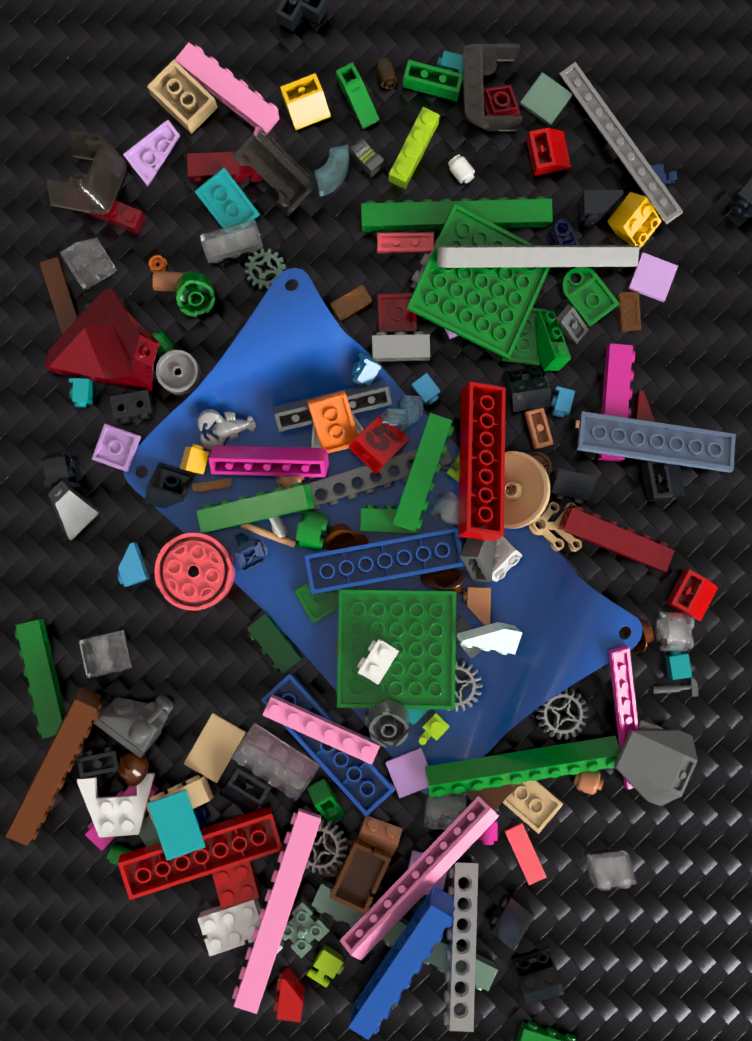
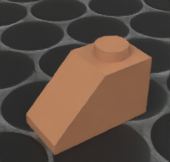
[463,587,491,626]

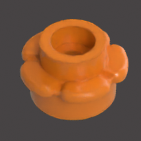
[148,255,167,272]

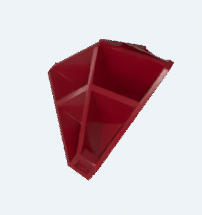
[44,289,160,391]

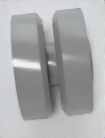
[156,350,202,396]

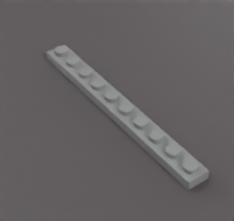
[559,62,683,224]

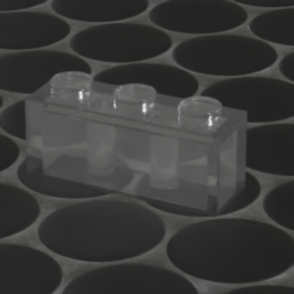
[200,219,263,263]

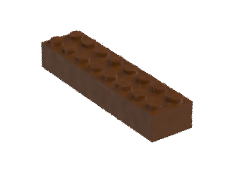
[6,686,102,846]

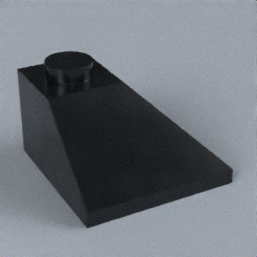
[144,462,196,509]

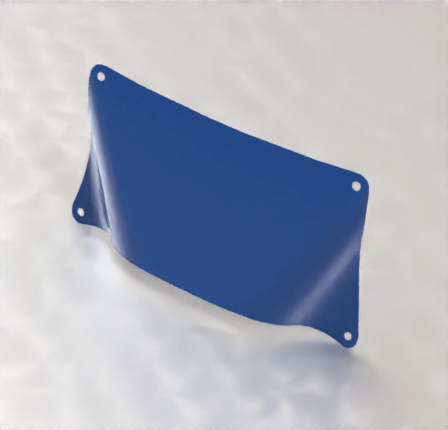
[123,268,643,795]

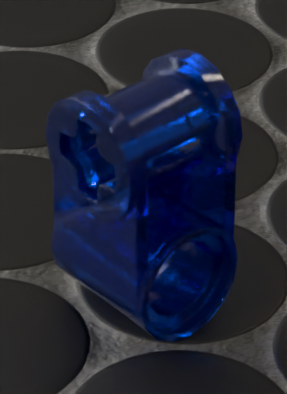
[551,219,579,245]

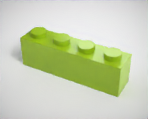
[389,107,440,189]

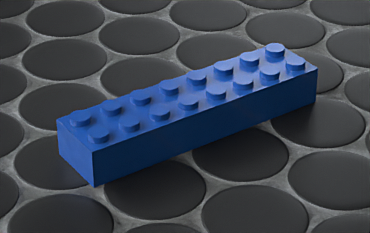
[304,528,465,595]
[261,672,395,817]
[348,886,455,1040]

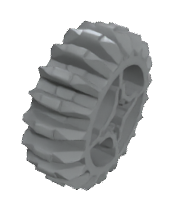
[448,659,483,712]
[536,689,588,739]
[305,819,348,874]

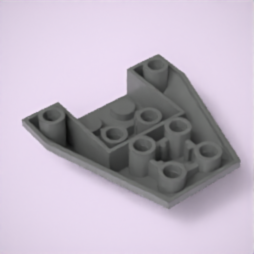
[614,729,698,806]

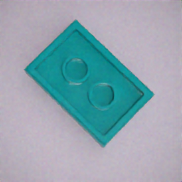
[194,167,260,238]
[148,789,206,861]

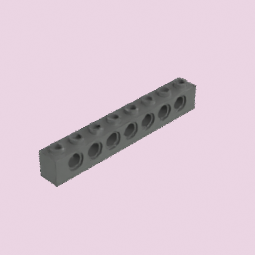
[306,441,452,511]

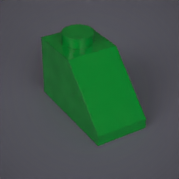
[307,779,346,823]

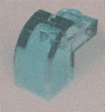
[381,395,423,431]

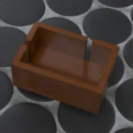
[330,838,391,914]

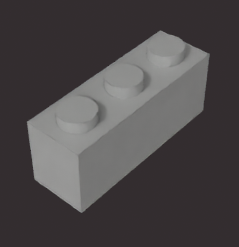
[372,331,430,362]

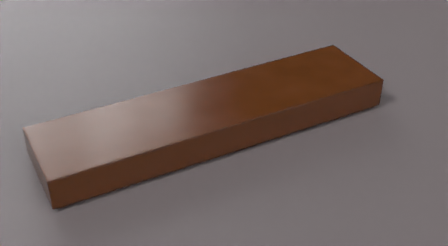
[40,257,78,334]

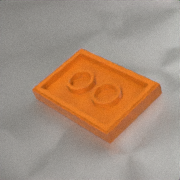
[307,390,358,453]

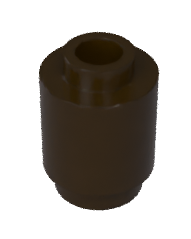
[375,58,398,89]

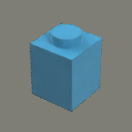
[411,373,441,405]

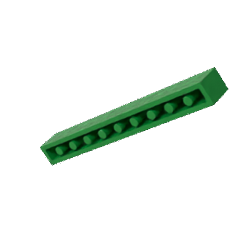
[361,196,553,232]
[425,736,621,797]

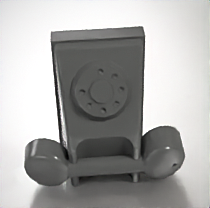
[93,696,173,758]

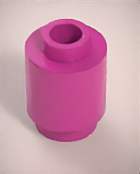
[478,820,498,845]

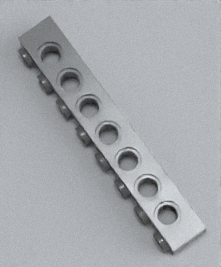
[443,862,478,1032]

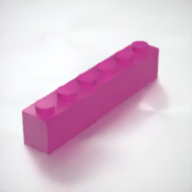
[598,343,635,461]
[209,445,329,477]

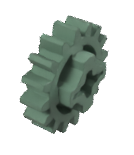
[244,248,286,291]

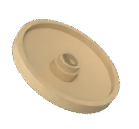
[504,451,550,529]

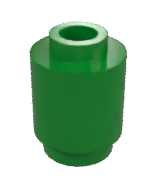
[152,331,175,358]
[106,844,133,867]

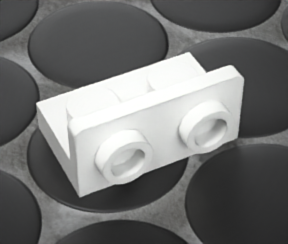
[492,537,522,582]
[357,639,399,684]

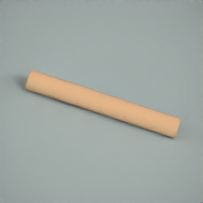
[240,523,297,548]

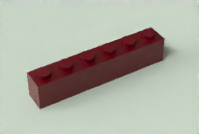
[558,505,675,572]

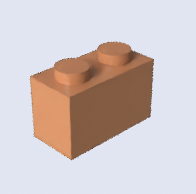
[357,816,403,856]

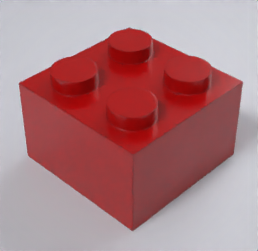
[212,860,261,909]

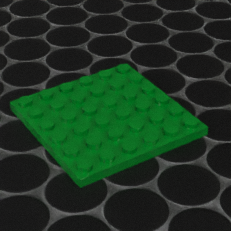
[406,203,550,360]
[337,589,456,710]

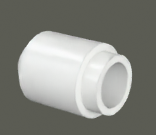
[448,154,475,184]

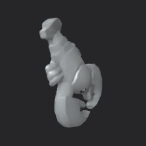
[198,409,256,450]

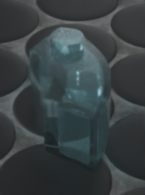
[315,145,349,196]

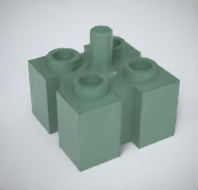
[282,896,330,958]

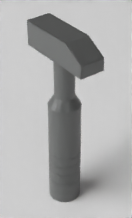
[652,677,698,697]

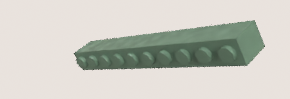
[311,879,498,991]

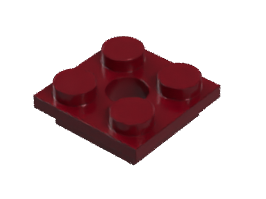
[479,85,521,122]

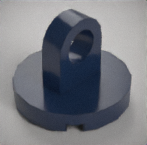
[231,533,268,570]

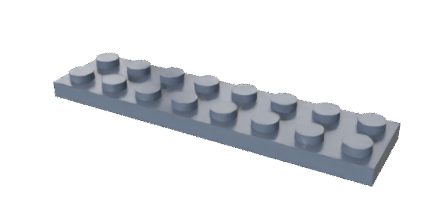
[577,411,736,473]

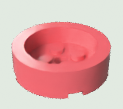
[154,533,235,610]

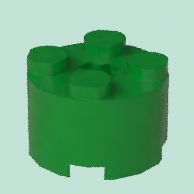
[175,271,215,317]
[295,510,329,551]

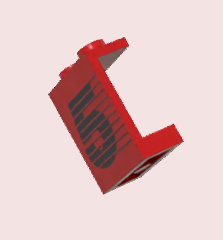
[348,413,410,474]

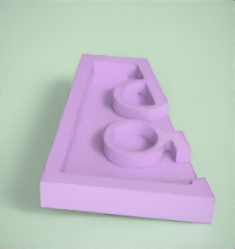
[123,120,180,187]

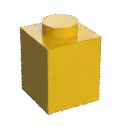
[179,444,209,475]

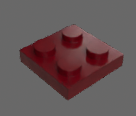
[378,293,417,333]

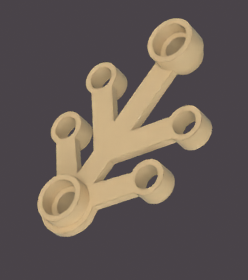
[529,502,582,552]

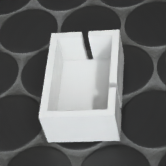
[198,898,261,956]

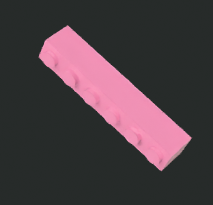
[175,42,280,136]
[263,695,380,765]

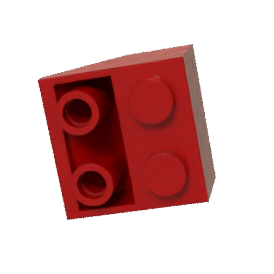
[526,128,571,176]
[666,569,718,621]
[274,966,305,1022]

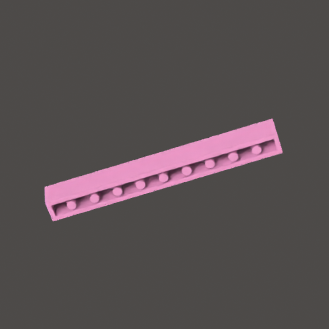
[340,796,499,960]
[232,808,321,1014]

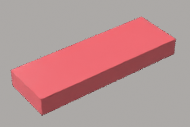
[377,233,434,253]
[504,822,546,885]

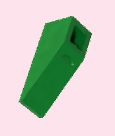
[336,62,380,129]
[537,310,571,371]

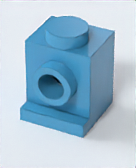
[351,352,381,386]
[551,386,575,417]

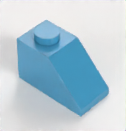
[117,542,150,587]

